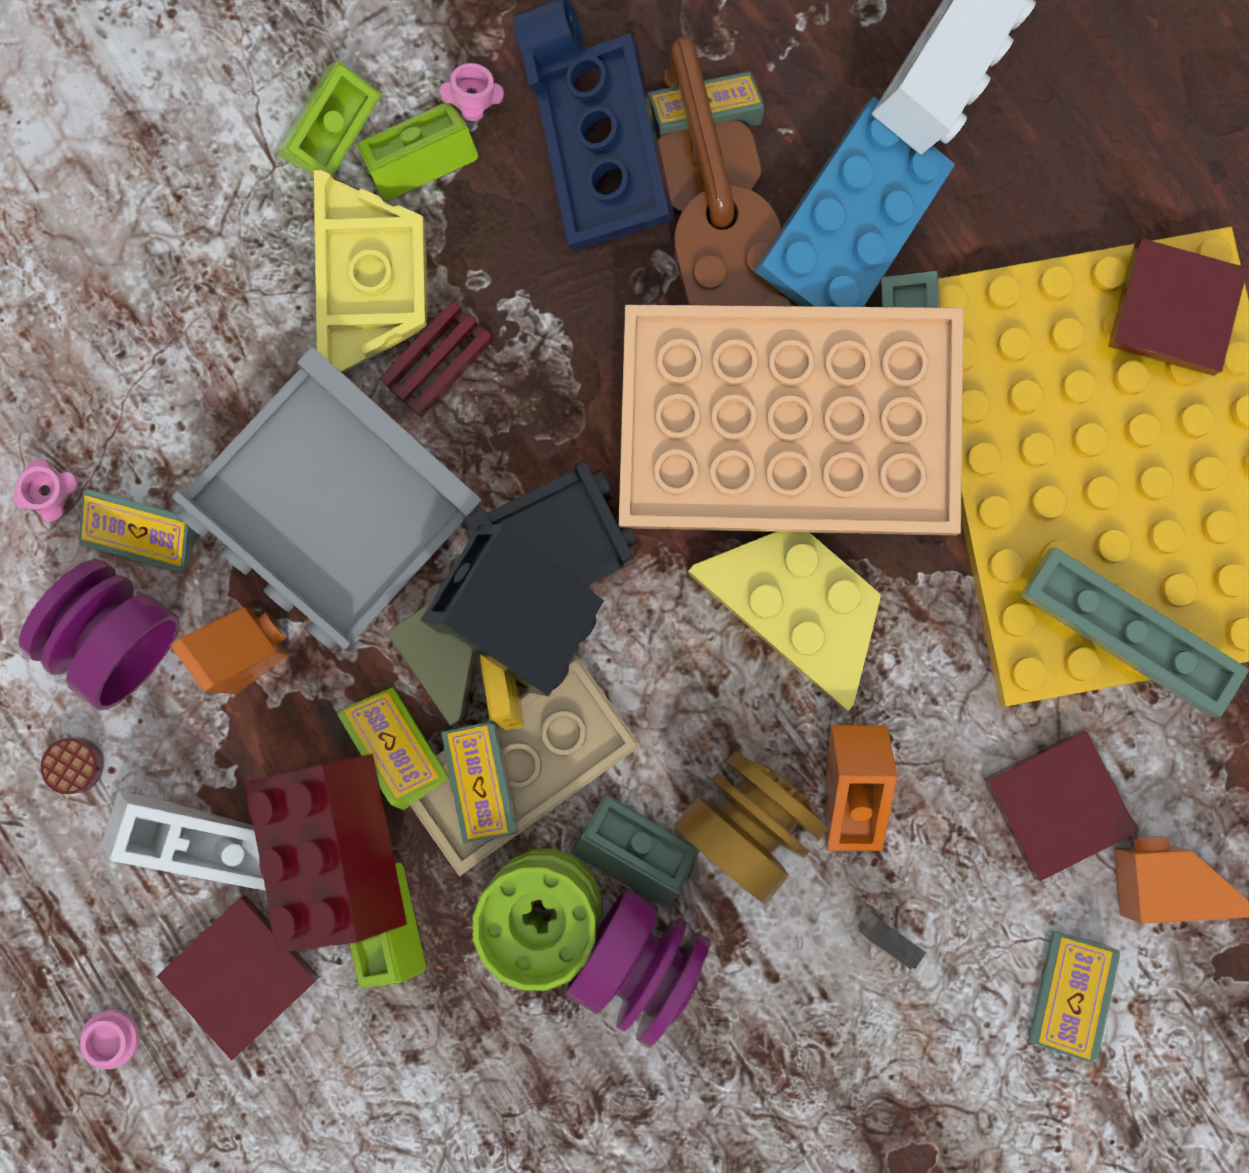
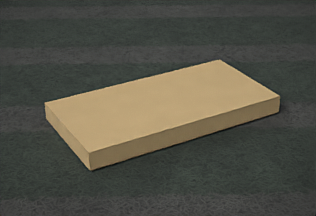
[411,656,641,876]

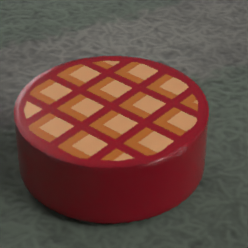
[41,738,104,794]

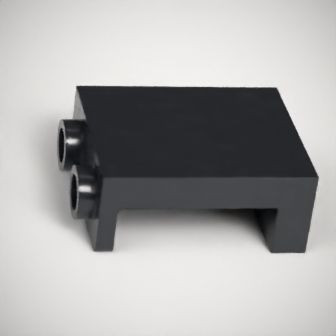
[464,460,639,587]
[420,524,604,697]

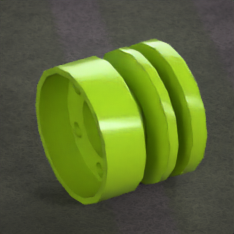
[473,848,602,991]

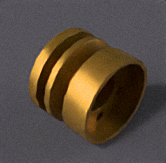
[674,751,828,905]

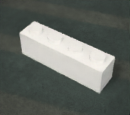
[871,0,1036,155]

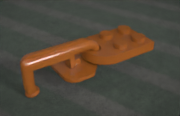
[658,36,798,306]

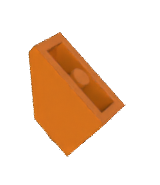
[170,607,290,694]
[826,725,898,851]
[1114,836,1249,924]

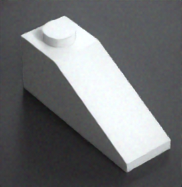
[101,790,266,891]

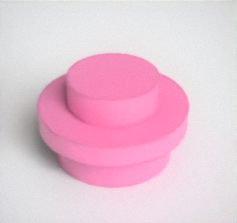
[80,1010,140,1069]

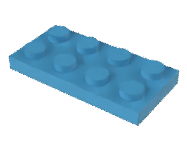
[754,97,955,307]

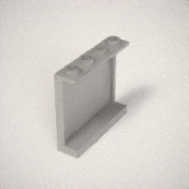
[172,346,482,650]

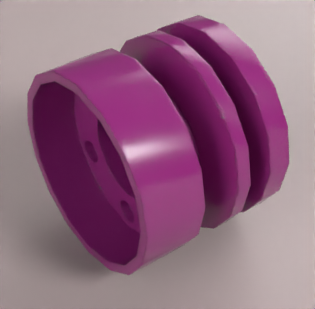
[18,558,180,710]
[564,887,711,1048]

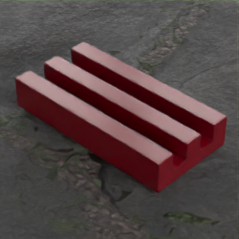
[379,300,494,418]

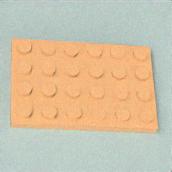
[619,305,964,535]

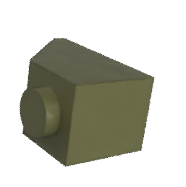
[387,602,478,726]

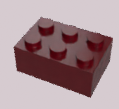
[245,754,408,952]

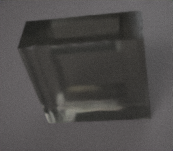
[857,911,926,970]

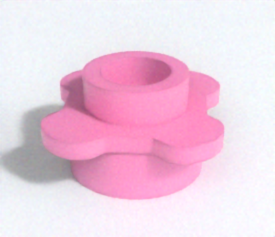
[440,63,504,121]
[13,459,79,522]

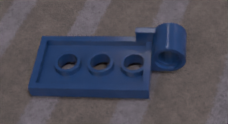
[513,0,675,251]

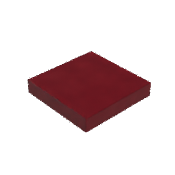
[1108,238,1248,376]
[984,731,1138,881]
[156,895,320,1061]

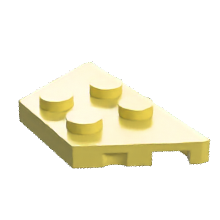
[314,170,428,373]
[688,532,881,711]

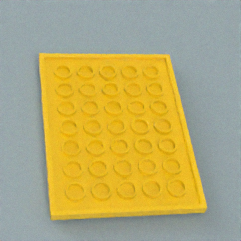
[939,227,1249,707]

